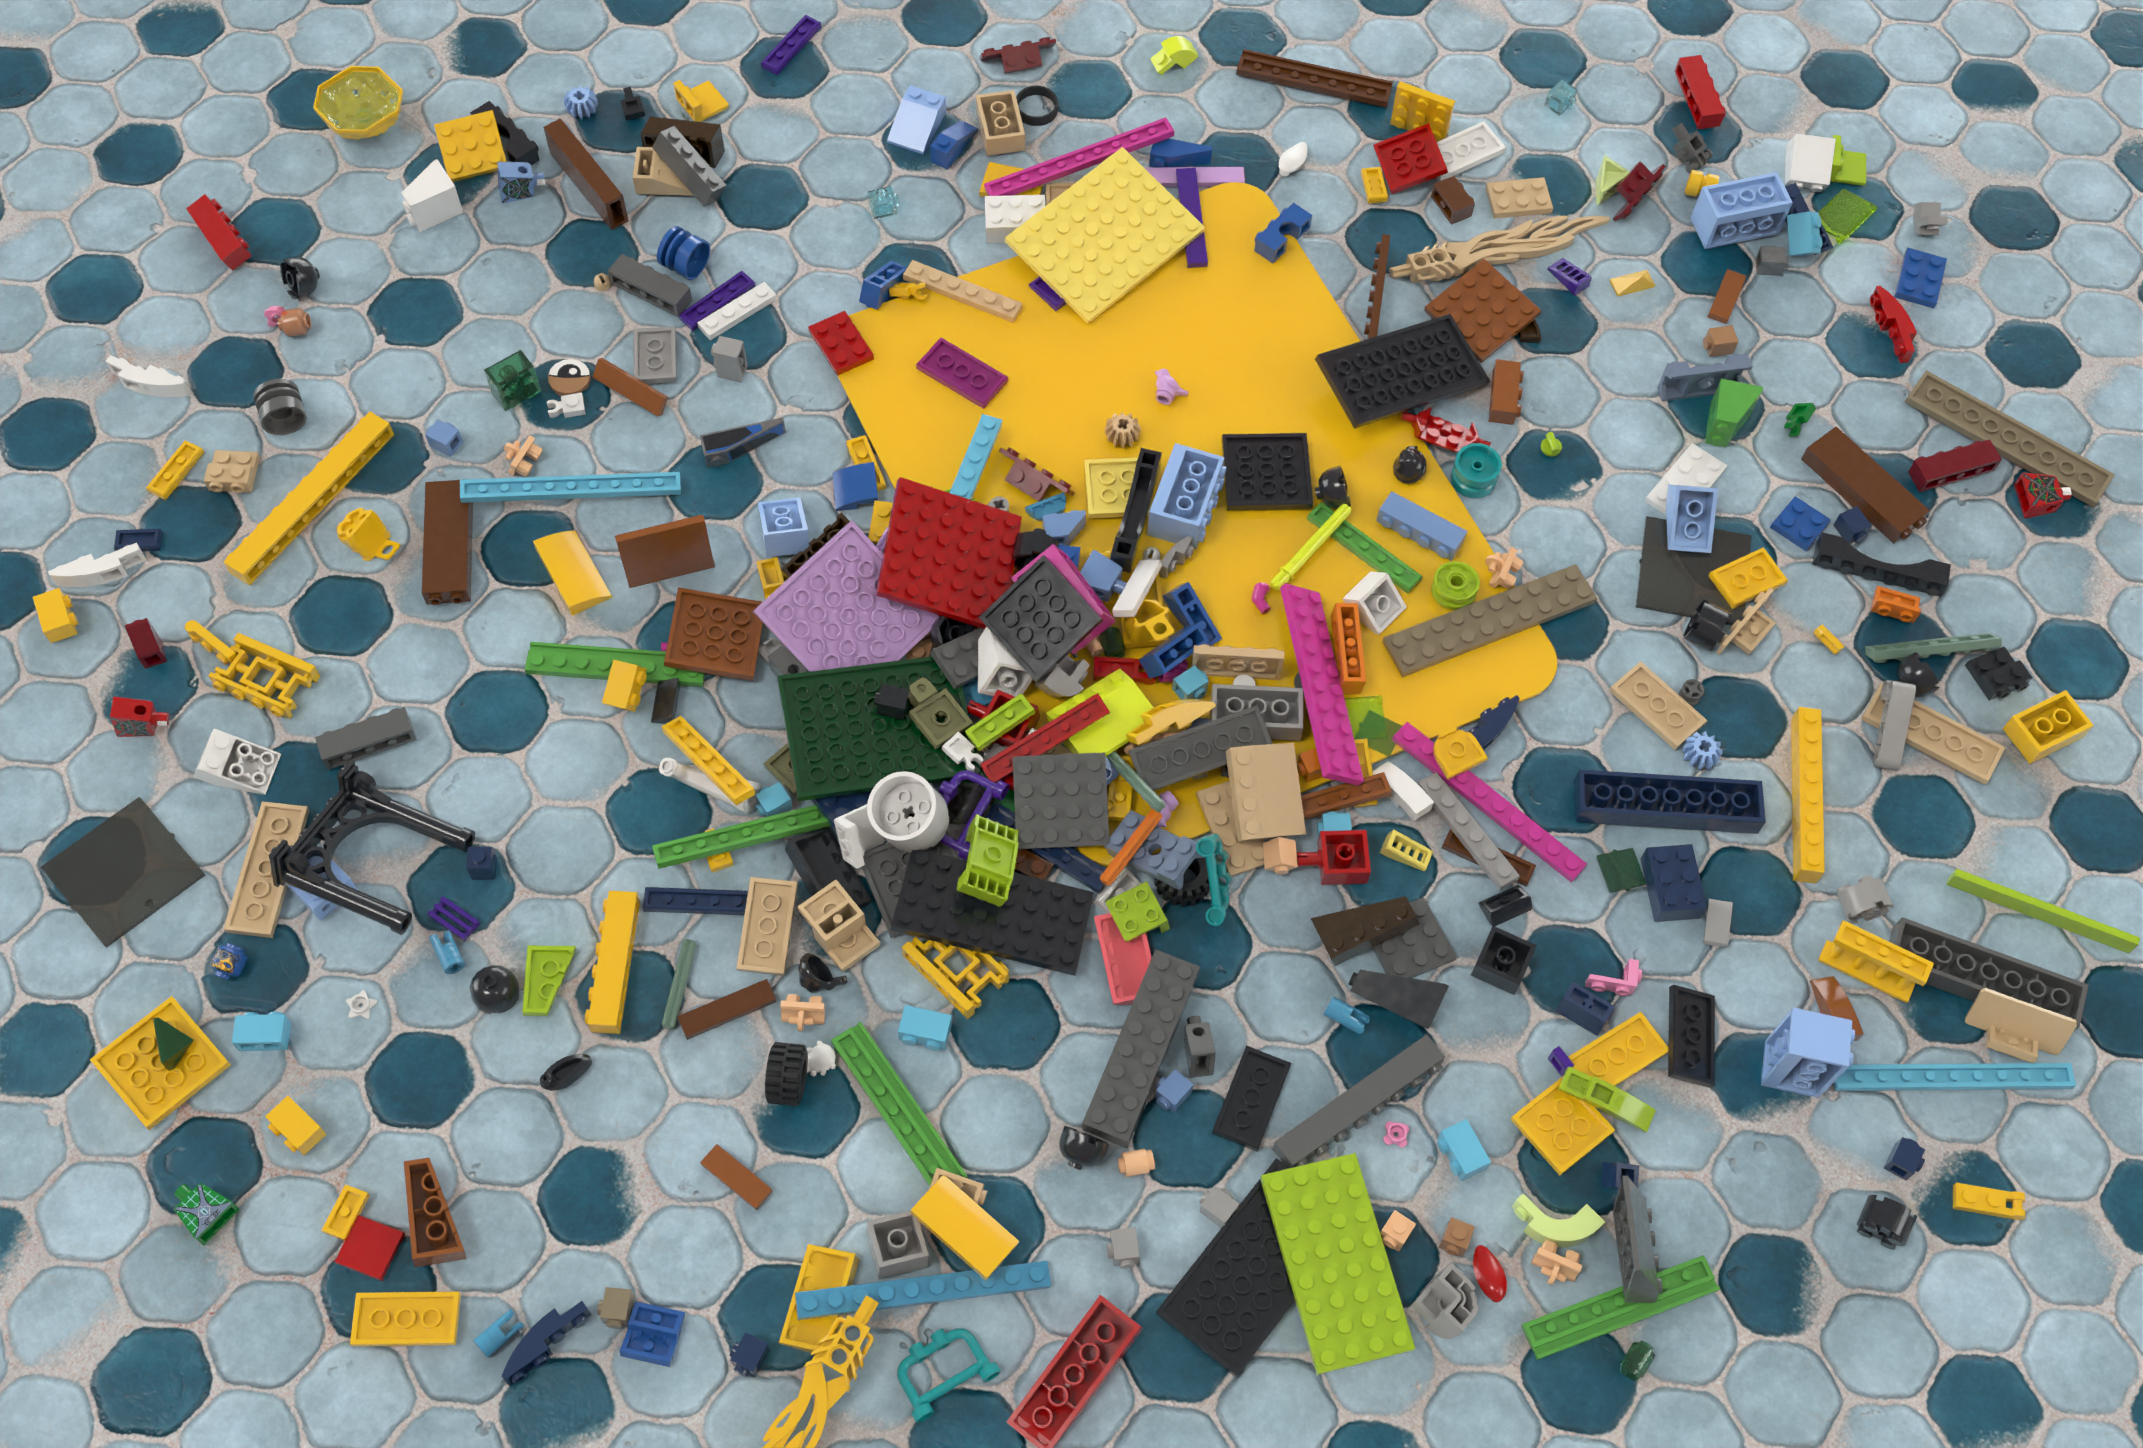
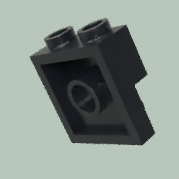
[1965,646,2033,701]

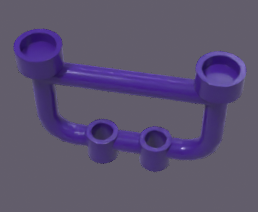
[939,770,1010,861]

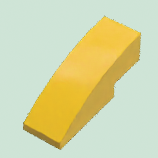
[756,557,784,599]

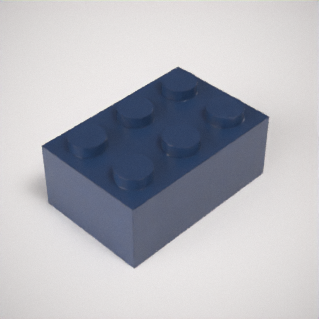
[1640,844,1707,922]

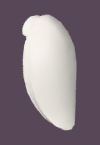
[1279,142,1307,177]

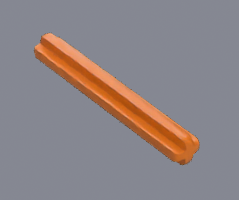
[1099,809,1162,886]

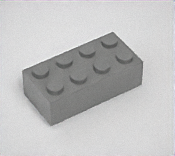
[1210,684,1303,741]

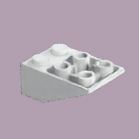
[193,728,281,795]

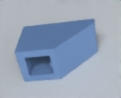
[1042,510,1086,546]

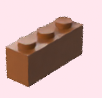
[1488,359,1524,425]

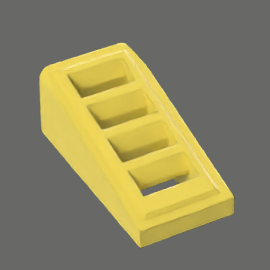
[1380,829,1433,871]

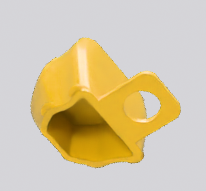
[336,508,401,561]
[1124,599,1174,646]

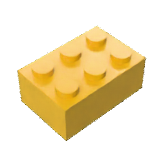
[2002,690,2094,764]

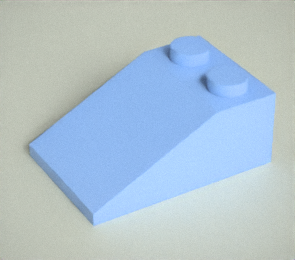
[887,85,947,154]
[1666,484,1719,553]
[758,497,809,558]

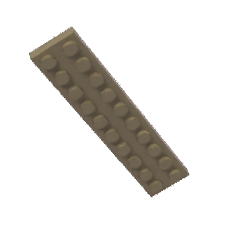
[1905,370,2115,507]
[1382,564,1597,677]

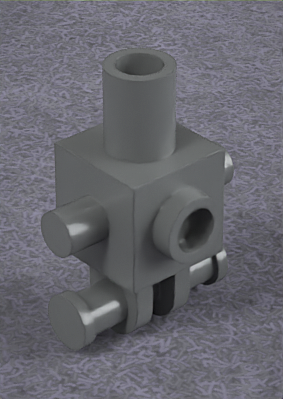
[1672,123,1713,173]

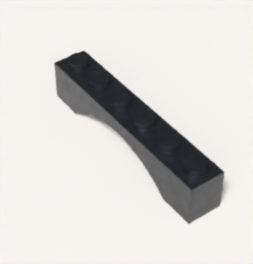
[1110,448,1162,573]
[1812,532,1951,597]

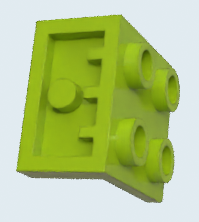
[1830,135,1867,186]
[1106,881,1170,942]

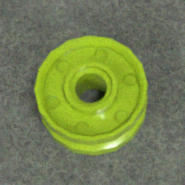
[1431,561,1480,610]

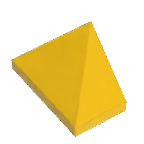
[1610,270,1655,297]

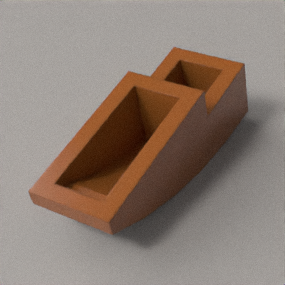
[1810,976,1864,1041]

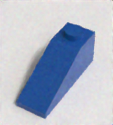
[930,120,978,170]
[1149,138,1213,168]
[859,261,907,310]
[1162,582,1222,646]

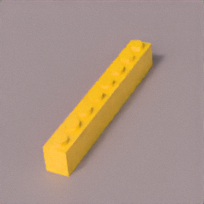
[1791,707,1825,884]

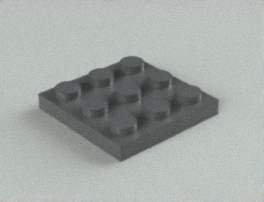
[1372,897,1457,978]

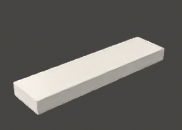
[1112,559,1162,617]

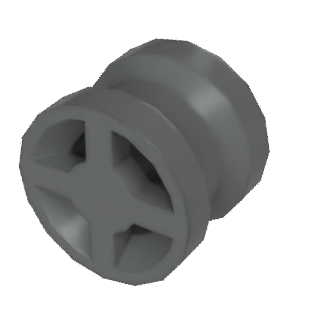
[1678,679,1705,707]

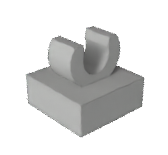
[758,637,781,667]

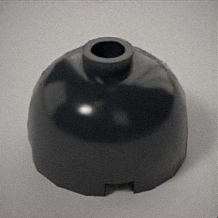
[280,256,320,299]
[1315,465,1351,510]
[930,616,975,648]
[1896,652,1940,697]
[470,965,519,1014]
[1059,1126,1110,1170]

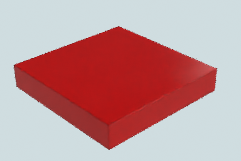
[334,1215,405,1281]

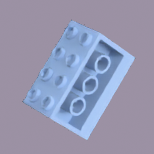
[1690,172,1793,249]
[1147,443,1227,549]
[1761,1008,1855,1098]

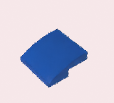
[832,462,878,511]
[620,1301,685,1367]

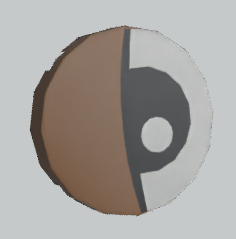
[548,359,591,396]

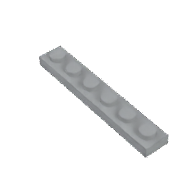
[1418,772,1520,890]

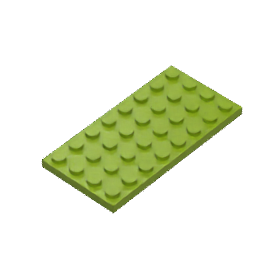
[1260,1153,1415,1375]

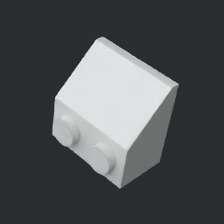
[1343,571,1407,635]

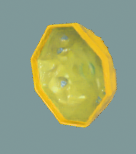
[313,66,403,140]

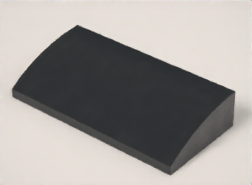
[785,826,872,909]

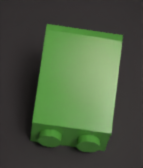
[1705,379,1763,447]

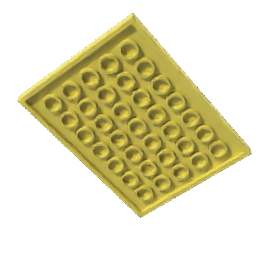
[1005,147,1205,324]

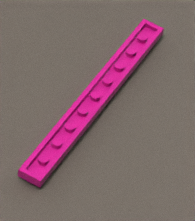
[984,117,1174,196]
[1392,722,1587,883]

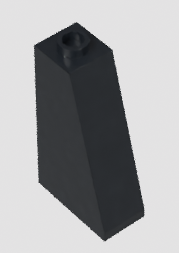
[1348,969,1449,1029]

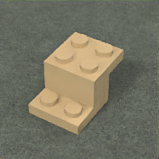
[797,880,880,973]

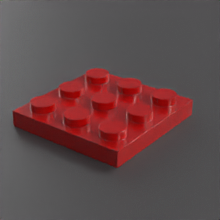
[1373,123,1448,194]

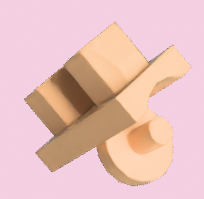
[504,435,543,477]
[1485,547,1524,589]
[780,994,825,1032]
[1531,1240,1582,1285]

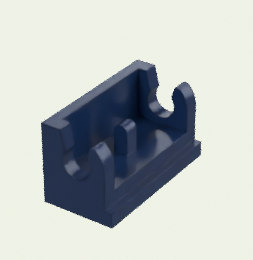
[1555,982,1615,1036]

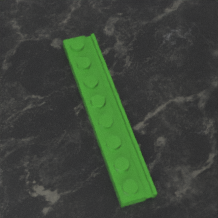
[525,642,706,687]
[831,1022,968,1187]
[1521,1255,1720,1361]

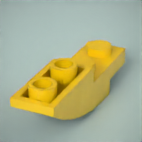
[1126,699,1216,745]

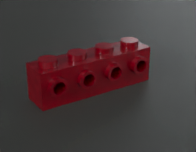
[1908,439,2002,492]

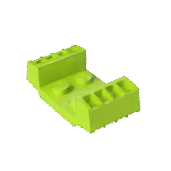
[957,814,1019,907]

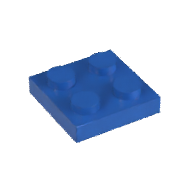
[1770,496,1831,551]

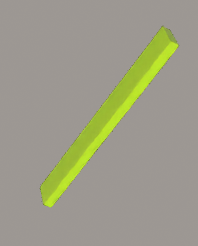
[1946,869,2140,954]

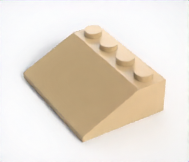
[1226,743,1306,842]

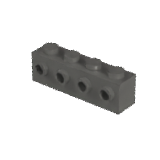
[652,126,726,207]
[608,254,692,317]
[315,707,417,770]

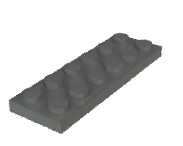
[1129,705,1273,791]

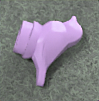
[1154,369,1189,405]
[1142,790,1179,828]

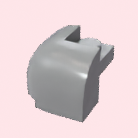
[1034,655,1090,698]
[1411,1263,1479,1339]

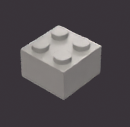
[866,1211,929,1280]

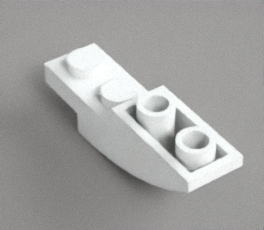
[106,355,191,397]
[48,543,147,587]

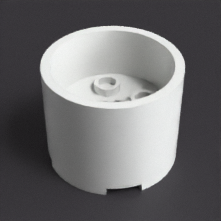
[867,772,949,853]

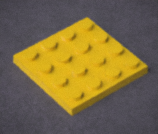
[90,996,231,1130]

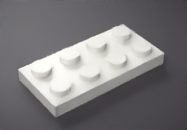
[1436,121,1506,181]
[1644,443,1728,515]

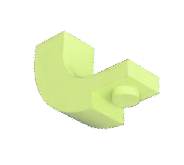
[1512,1193,1605,1248]

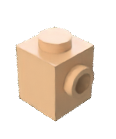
[1263,837,1298,875]
[1380,1210,1416,1252]

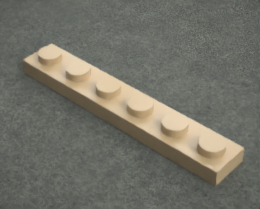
[903,260,1022,323]

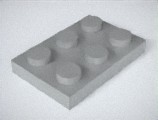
[633,327,677,384]

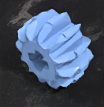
[564,85,598,120]
[1682,731,1723,770]

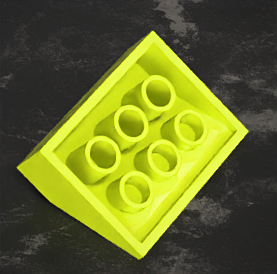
[1046,669,1154,756]

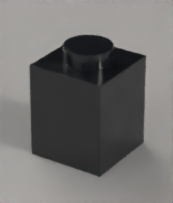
[874,684,909,720]

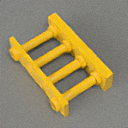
[1818,920,1934,1003]

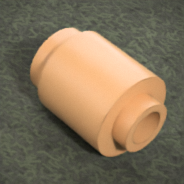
[1117,1148,1155,1177]

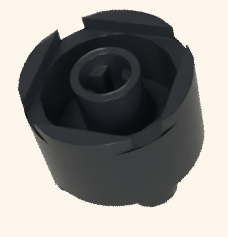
[1013,528,1059,571]
[1683,600,1733,652]
[1857,1195,1917,1250]

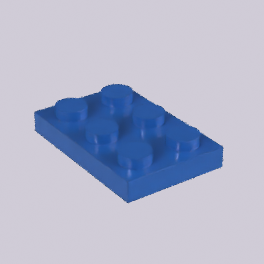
[1894,247,1947,309]

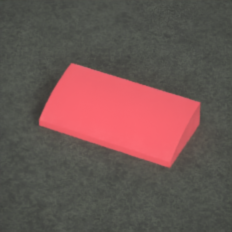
[1094,913,1152,1005]

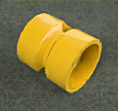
[1684,170,1719,197]

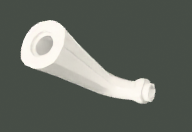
[659,758,761,814]

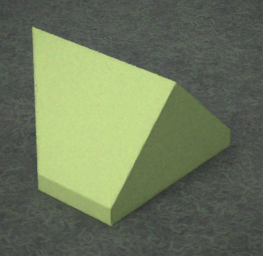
[1596,155,1629,205]

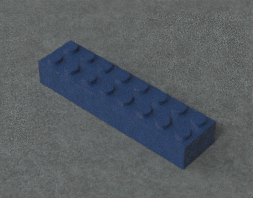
[1574,769,1766,834]

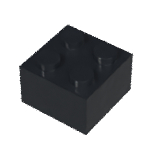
[1471,926,1537,995]

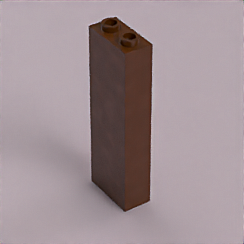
[543,118,629,230]
[1801,427,1930,544]
[422,479,473,605]

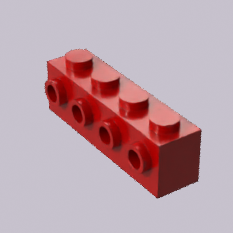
[1674,55,1726,129]
[186,194,252,271]

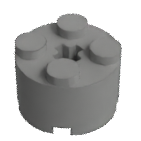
[1837,875,1894,924]

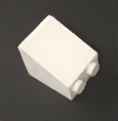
[1785,134,1836,192]
[401,159,463,232]
[978,627,1033,697]

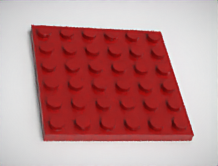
[876,477,1022,629]

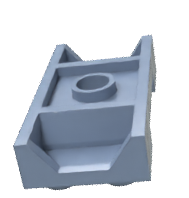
[1657,354,1752,401]
[1104,810,1204,890]

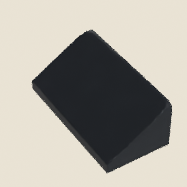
[651,678,681,724]
[1479,885,1532,926]

